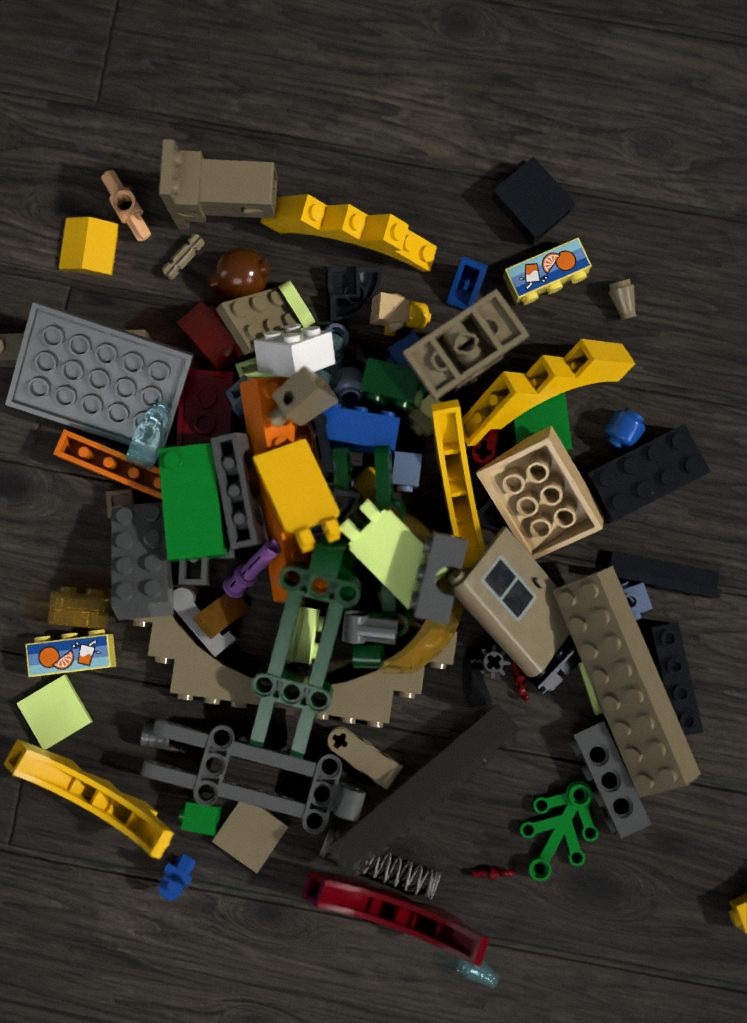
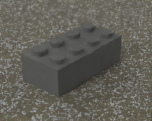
[111,502,174,620]

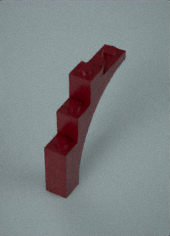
[301,870,490,967]

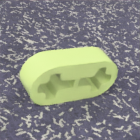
[278,280,315,328]

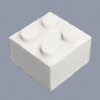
[254,324,335,378]

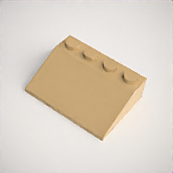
[476,425,604,560]

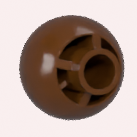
[209,248,270,300]

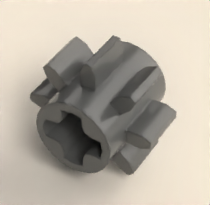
[475,645,510,679]

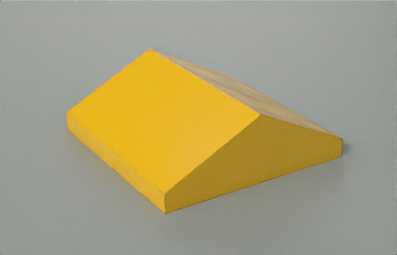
[59,217,119,276]

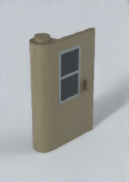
[447,527,570,677]

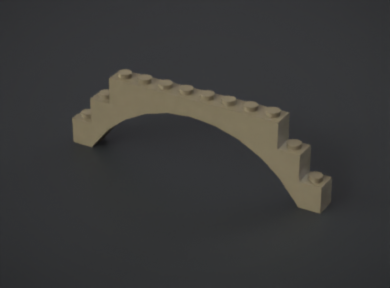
[130,613,457,728]

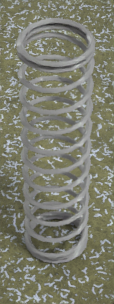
[319,828,441,901]

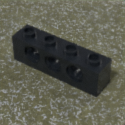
[645,622,704,736]

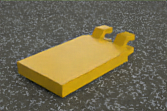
[253,438,342,553]

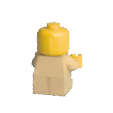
[370,292,431,336]

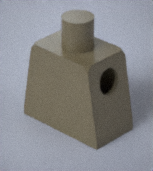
[268,365,339,428]

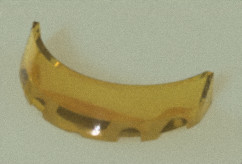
[383,507,464,674]

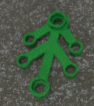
[519,780,599,881]

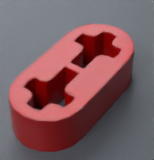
[470,429,499,465]

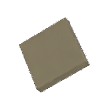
[212,802,289,873]

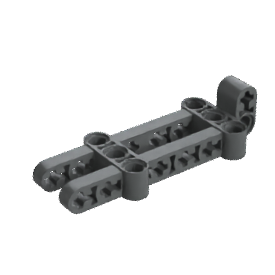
[140,719,366,834]

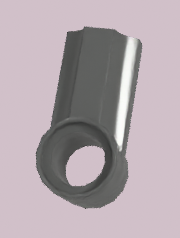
[342,610,398,645]

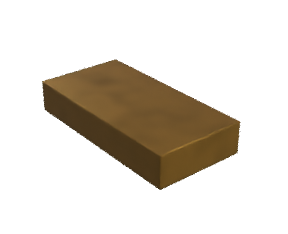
[193,593,251,640]

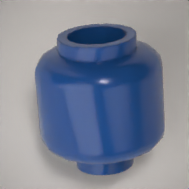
[605,408,645,450]

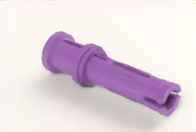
[223,539,281,599]

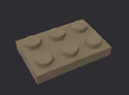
[216,287,302,355]

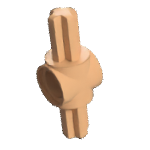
[101,170,151,242]

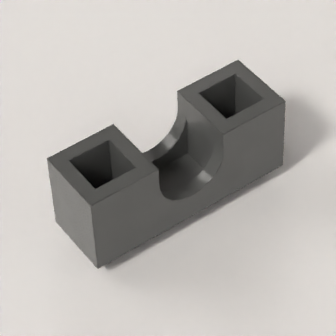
[409,530,468,624]

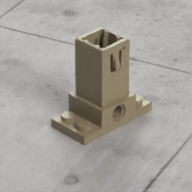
[159,139,278,230]
[402,289,529,401]

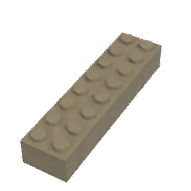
[552,566,701,798]

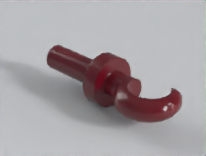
[510,660,529,701]
[472,866,515,881]

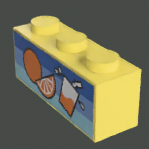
[503,237,592,305]
[26,629,116,677]

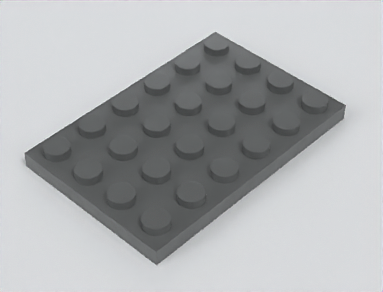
[5,300,194,455]

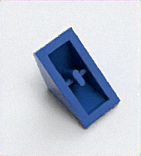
[446,256,488,310]

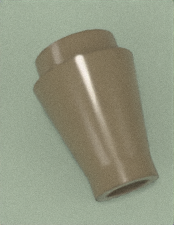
[608,279,637,320]

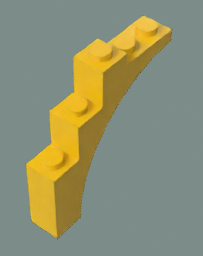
[260,194,437,272]
[431,399,486,569]
[4,739,173,859]

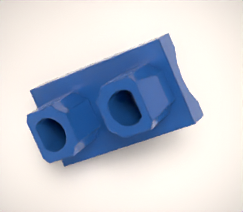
[159,853,196,901]

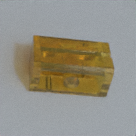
[47,587,111,629]

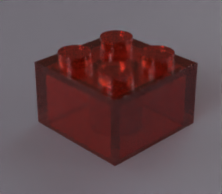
[177,301,243,371]

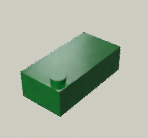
[158,443,228,562]

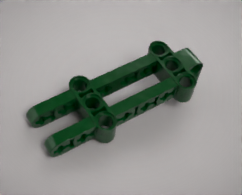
[333,445,412,668]
[249,535,362,760]

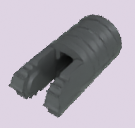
[141,721,191,754]

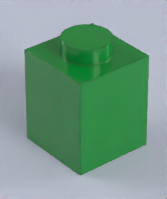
[178,799,222,836]

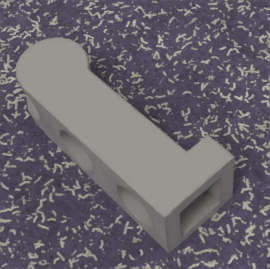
[173,588,238,657]

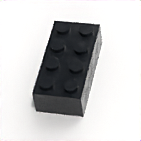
[584,424,711,524]

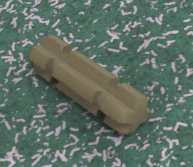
[162,233,205,280]

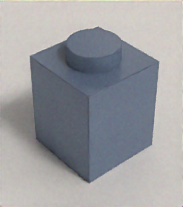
[392,451,422,493]

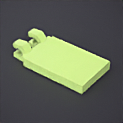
[340,499,449,609]

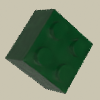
[360,357,426,412]

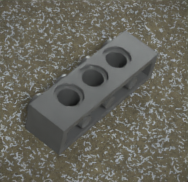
[211,432,269,549]
[569,720,652,838]

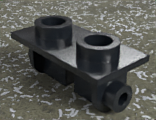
[527,641,580,696]

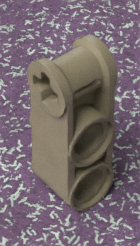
[328,726,404,790]

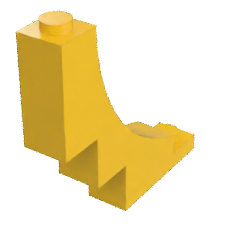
[462,339,635,446]

